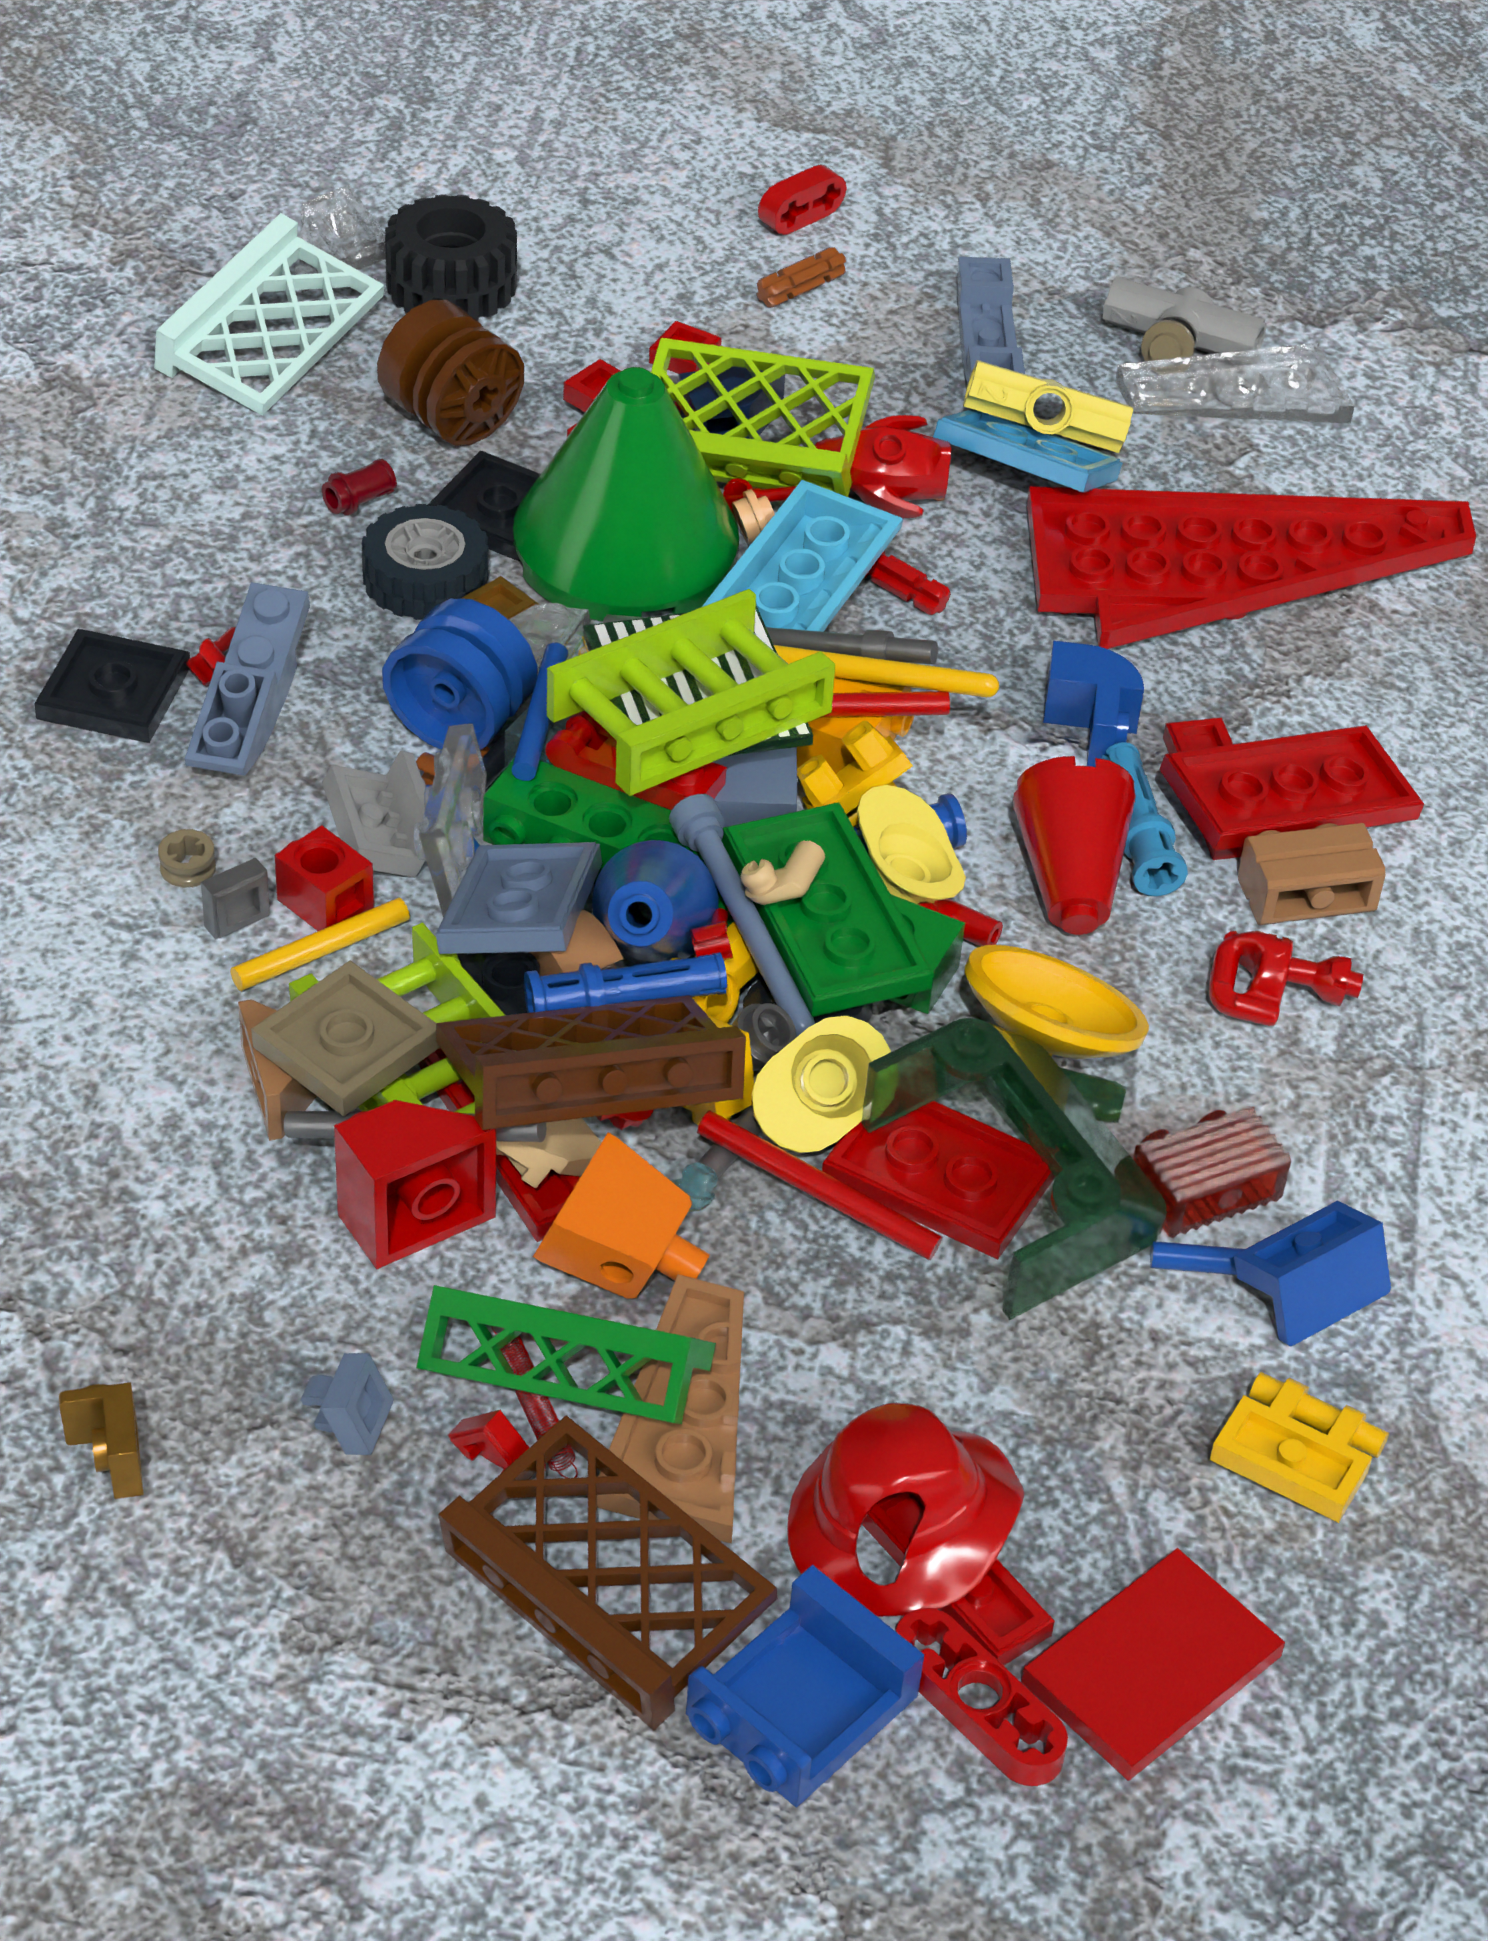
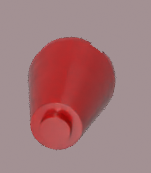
[1013,756,1136,935]

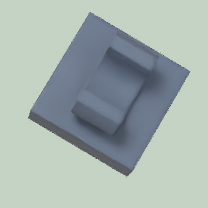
[301,1353,394,1455]

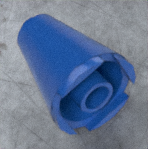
[592,840,719,964]

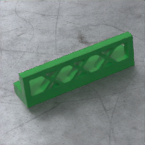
[416,1285,716,1424]

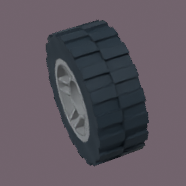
[362,504,489,620]

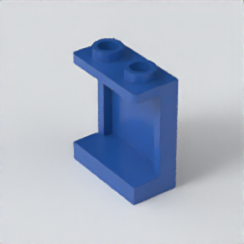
[686,1565,924,1808]

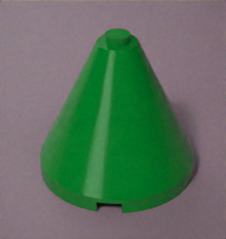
[513,367,739,621]

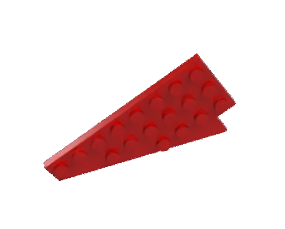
[1027,486,1477,649]

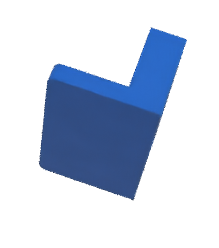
[1234,1200,1391,1346]

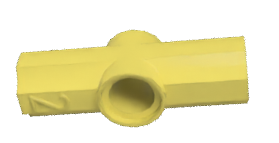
[963,360,1133,453]

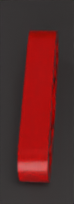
[896,1608,1068,1786]

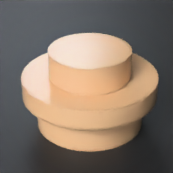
[732,489,774,545]

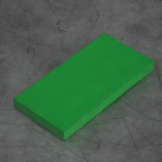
[722,802,934,1017]

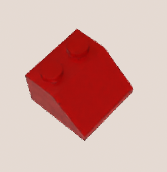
[334,1100,496,1270]

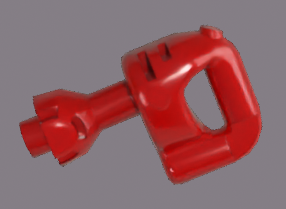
[1209,931,1364,1026]

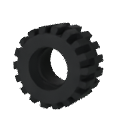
[385,194,517,321]

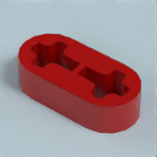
[758,164,847,235]

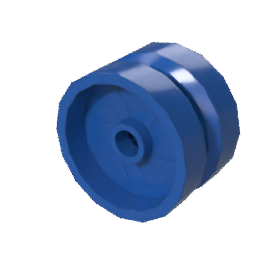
[382,598,538,754]

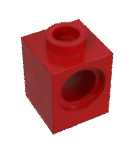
[274,825,374,931]

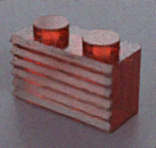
[1129,1106,1291,1238]

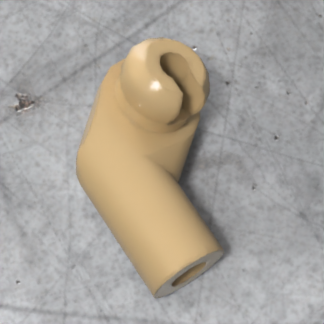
[740,841,825,905]

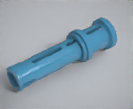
[1101,742,1188,896]

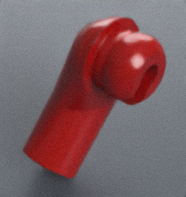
[917,899,1003,946]

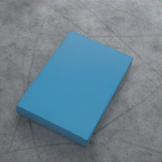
[933,409,1123,493]

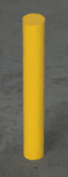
[230,897,410,991]

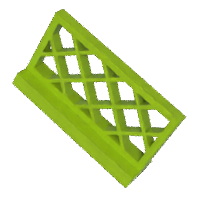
[651,338,875,497]

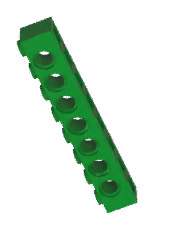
[483,758,965,1014]

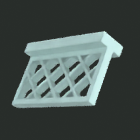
[154,213,385,416]

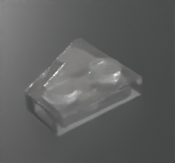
[295,184,385,293]

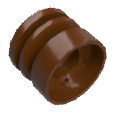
[377,300,524,446]

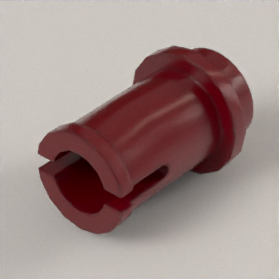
[322,459,397,516]

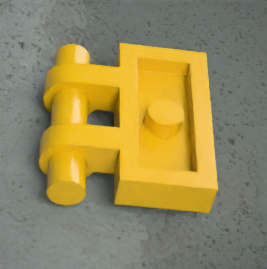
[1210,1372,1389,1523]

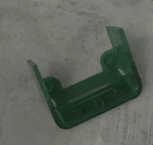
[861,1018,1166,1320]

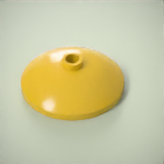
[964,945,1149,1059]

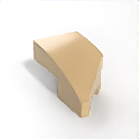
[496,1118,602,1188]

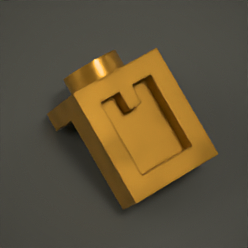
[59,1382,144,1499]

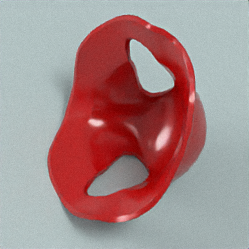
[787,1402,1025,1616]

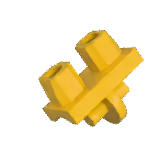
[797,720,913,827]

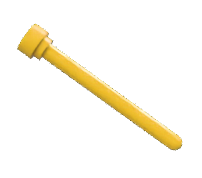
[717,644,999,698]

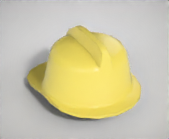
[857,785,966,904]
[751,1016,894,1153]

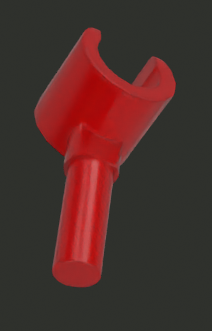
[723,478,797,522]
[186,627,236,686]
[690,908,733,961]

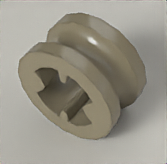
[158,829,216,888]

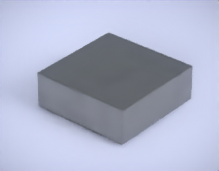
[201,857,270,940]

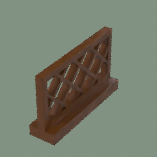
[436,995,746,1130]
[438,1415,778,1731]

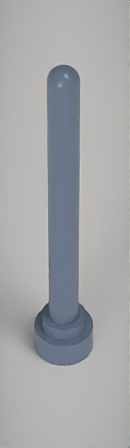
[669,794,815,1037]

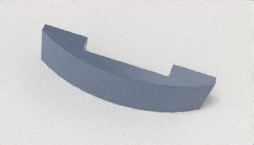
[958,257,1025,382]

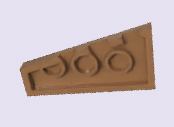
[597,1274,744,1544]

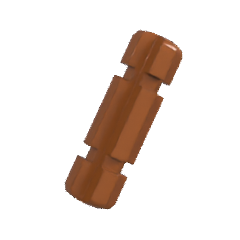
[756,247,846,308]

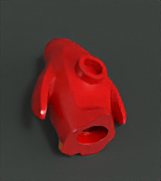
[815,415,951,518]

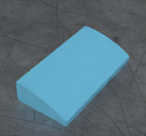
[702,480,903,632]

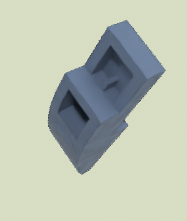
[185,582,310,776]

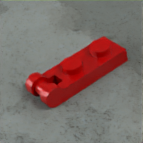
[545,711,727,810]

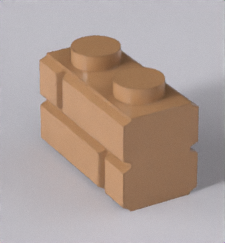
[1238,823,1386,925]

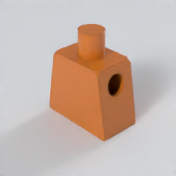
[533,1132,710,1299]

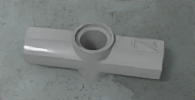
[1102,277,1267,366]

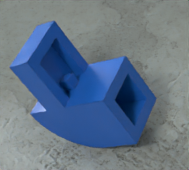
[1043,640,1144,767]

